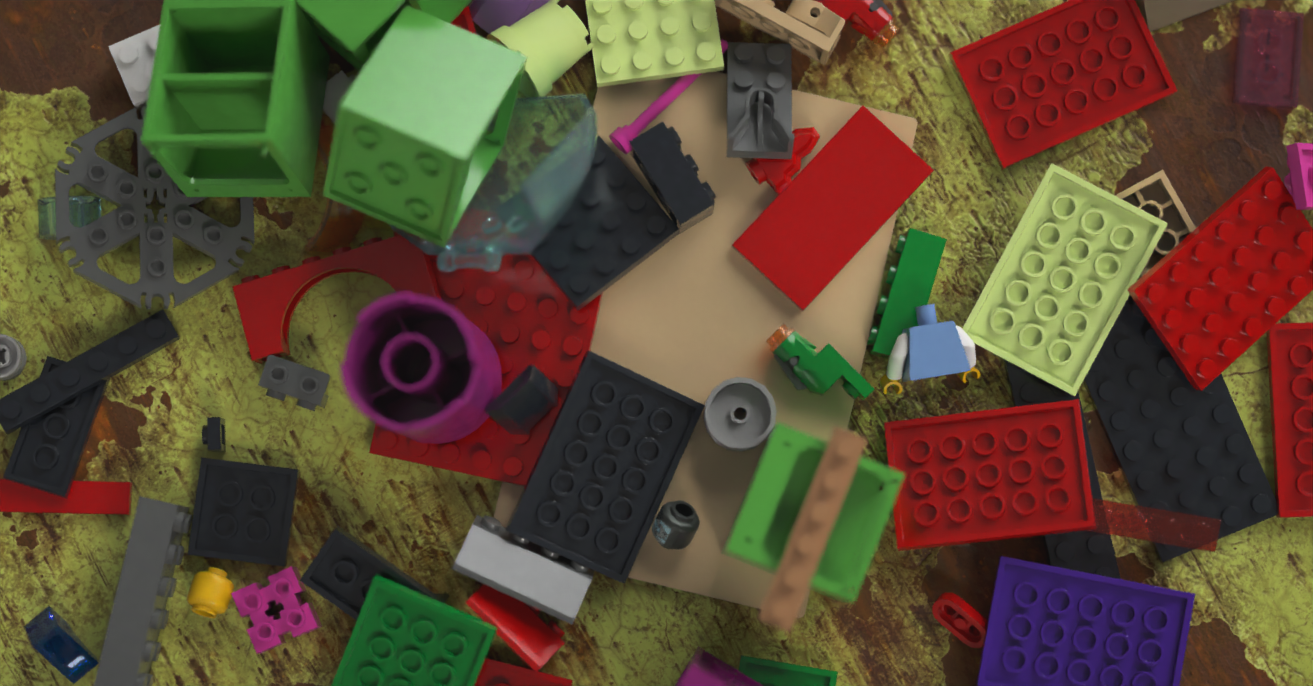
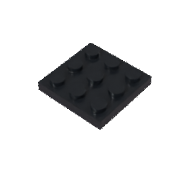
[188,457,300,567]

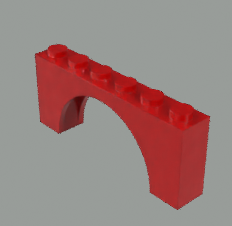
[232,229,442,364]

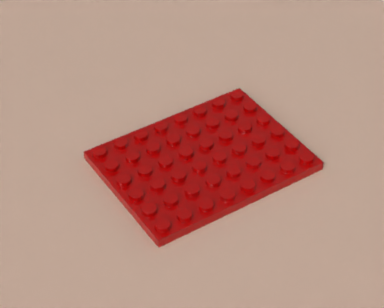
[369,210,603,486]

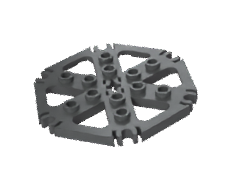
[55,106,255,309]

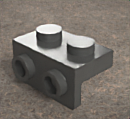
[258,355,330,411]

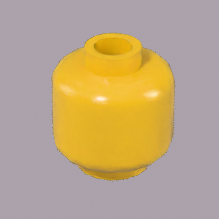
[187,567,234,618]

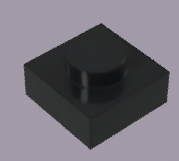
[202,417,226,452]

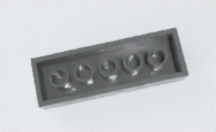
[94,496,192,686]

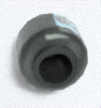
[652,501,700,550]

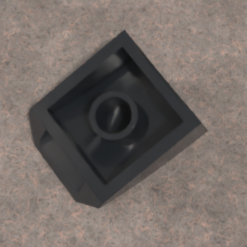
[484,363,558,435]

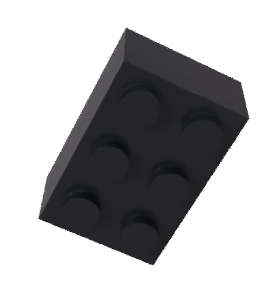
[629,121,716,234]

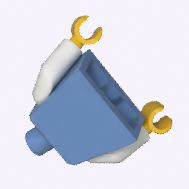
[880,304,980,394]

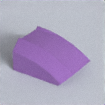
[470,0,550,34]

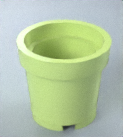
[487,0,593,103]

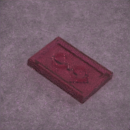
[1232,8,1304,109]

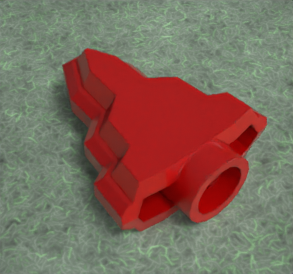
[745,127,820,195]

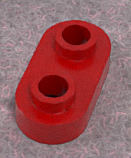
[932,592,988,648]

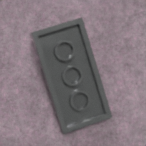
[726,42,794,159]

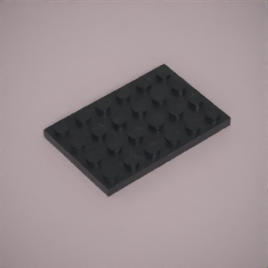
[505,350,705,584]

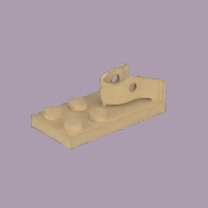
[715,0,845,65]

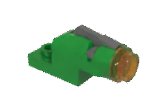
[766,324,875,401]

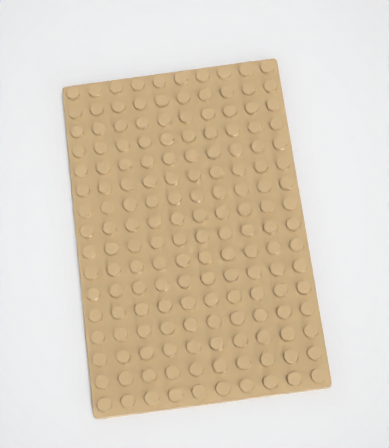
[493,72,917,618]

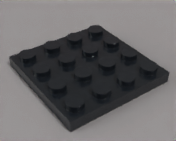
[497,136,680,311]

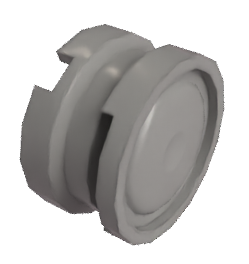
[0,334,27,381]

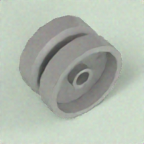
[703,377,777,452]

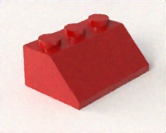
[465,584,566,672]

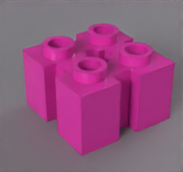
[231,566,322,654]

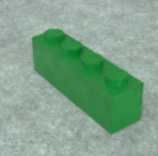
[867,228,947,359]

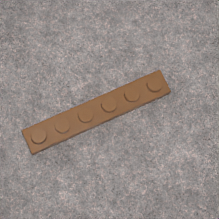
[758,426,868,632]

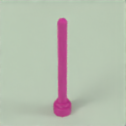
[609,39,728,154]

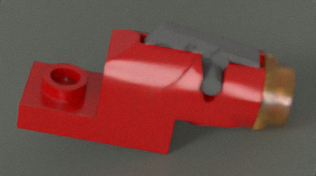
[814,0,901,48]

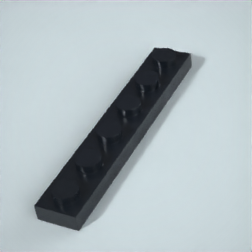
[0,309,180,435]

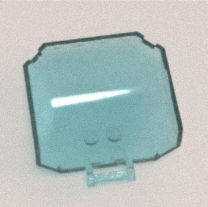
[389,94,597,271]

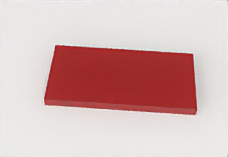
[732,106,934,312]

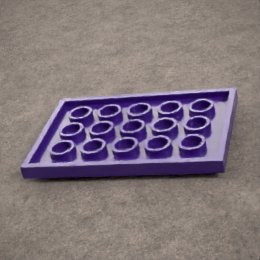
[976,556,1195,686]

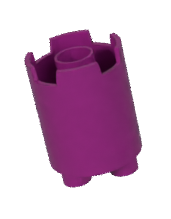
[340,292,502,443]

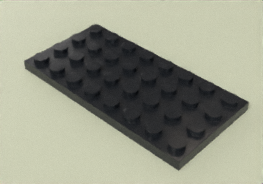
[1083,295,1278,563]

